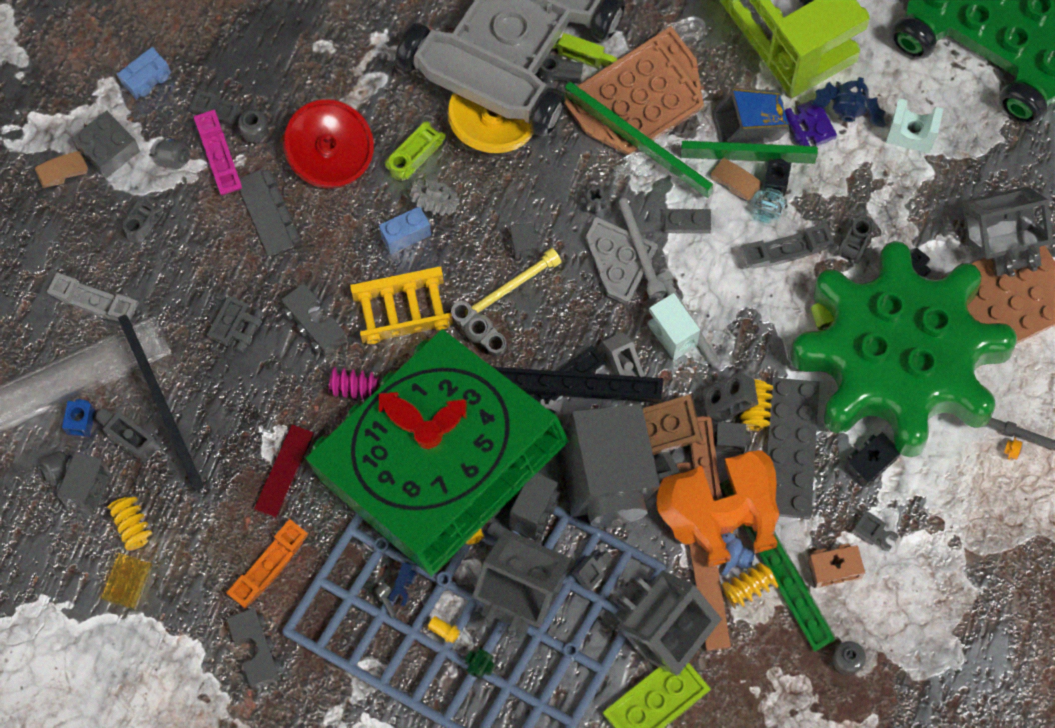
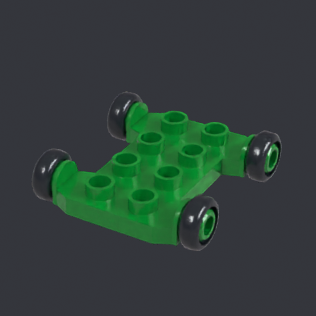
[890,0,1055,124]

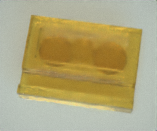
[102,553,153,610]

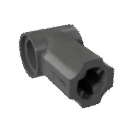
[538,54,583,83]

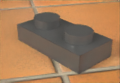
[665,209,711,234]

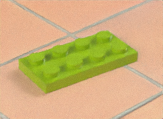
[603,662,711,728]

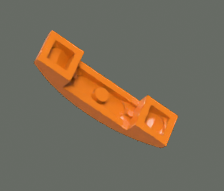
[226,519,308,608]

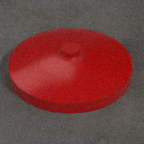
[283,99,374,189]

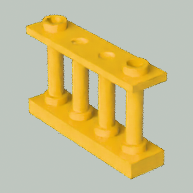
[350,266,453,345]

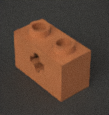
[808,544,865,589]

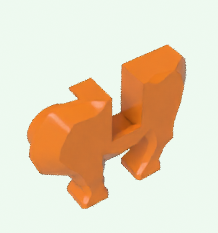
[657,450,780,568]

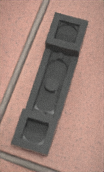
[741,223,835,268]

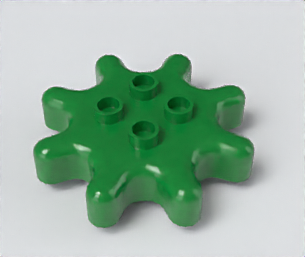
[791,241,1017,457]

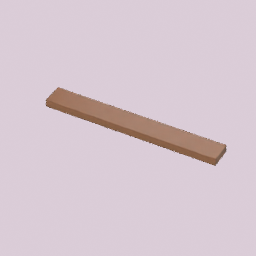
[676,462,731,651]

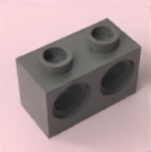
[703,372,759,422]

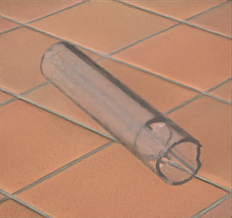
[0,315,172,433]

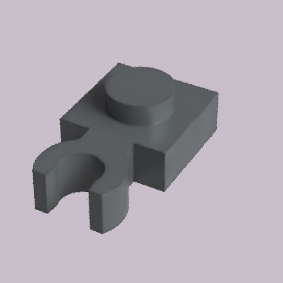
[852,510,899,551]

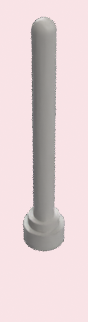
[619,198,667,299]
[656,271,720,369]

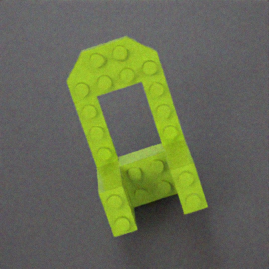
[719,0,870,99]

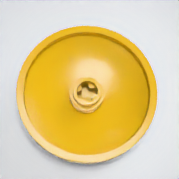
[448,93,534,153]

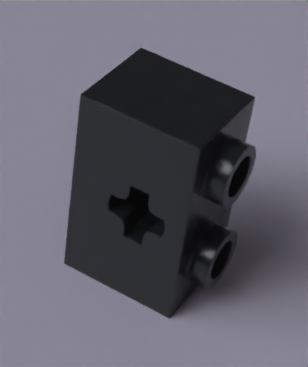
[845,432,901,488]

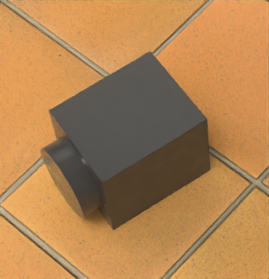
[558,404,660,527]

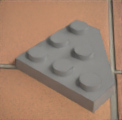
[586,217,658,305]

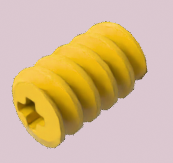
[740,379,774,432]
[108,497,152,551]
[722,563,778,610]

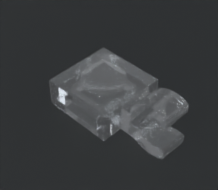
[614,149,655,181]

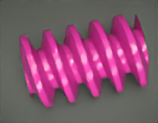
[329,367,379,400]

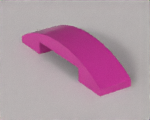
[193,109,243,196]

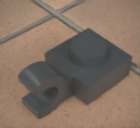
[573,549,612,591]

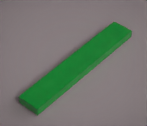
[680,140,818,164]

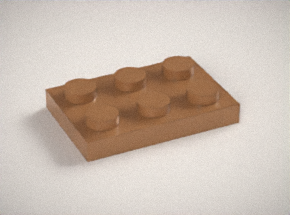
[643,394,703,455]

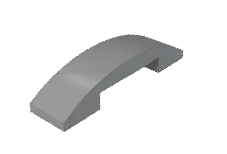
[47,273,139,321]

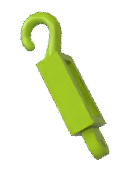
[552,32,618,69]

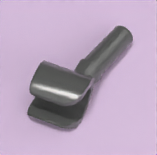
[376,583,397,618]

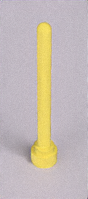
[465,248,562,316]

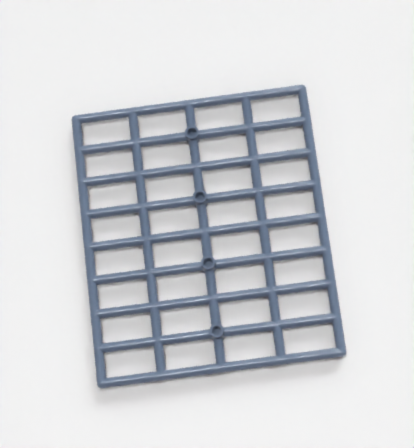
[282,487,666,728]

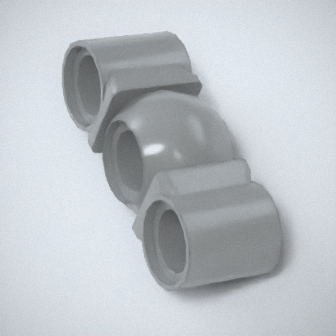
[451,301,507,357]

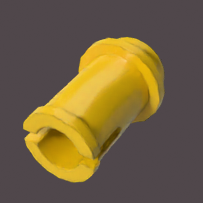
[427,615,460,643]

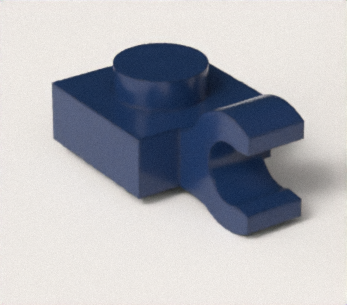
[389,562,418,606]

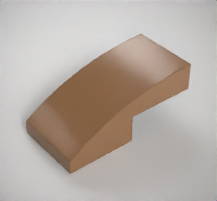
[35,151,88,188]
[710,158,763,201]

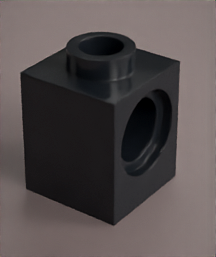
[763,159,792,197]

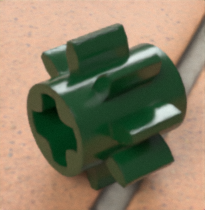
[464,648,495,679]

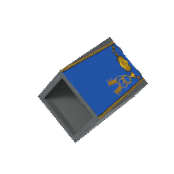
[712,89,790,144]

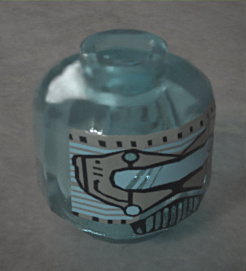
[753,188,786,223]

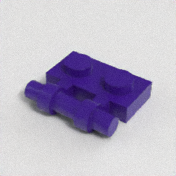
[785,100,837,146]

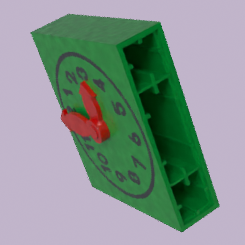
[305,329,569,577]

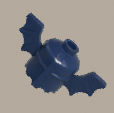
[812,77,886,127]

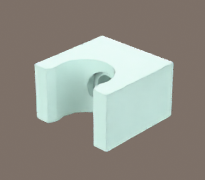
[886,98,943,153]
[647,293,700,361]

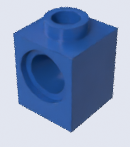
[62,399,95,437]

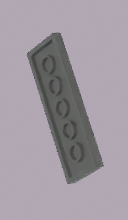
[767,377,819,519]

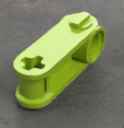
[385,121,445,181]

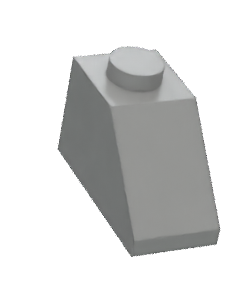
[602,332,645,377]

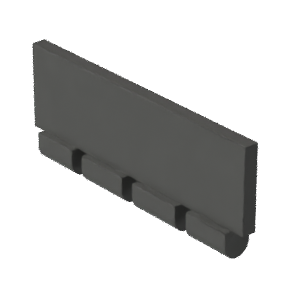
[239,169,300,258]

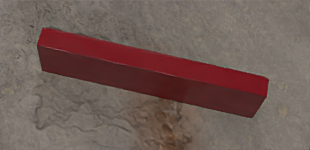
[254,424,314,519]

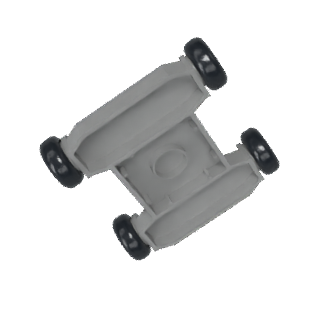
[395,0,625,137]

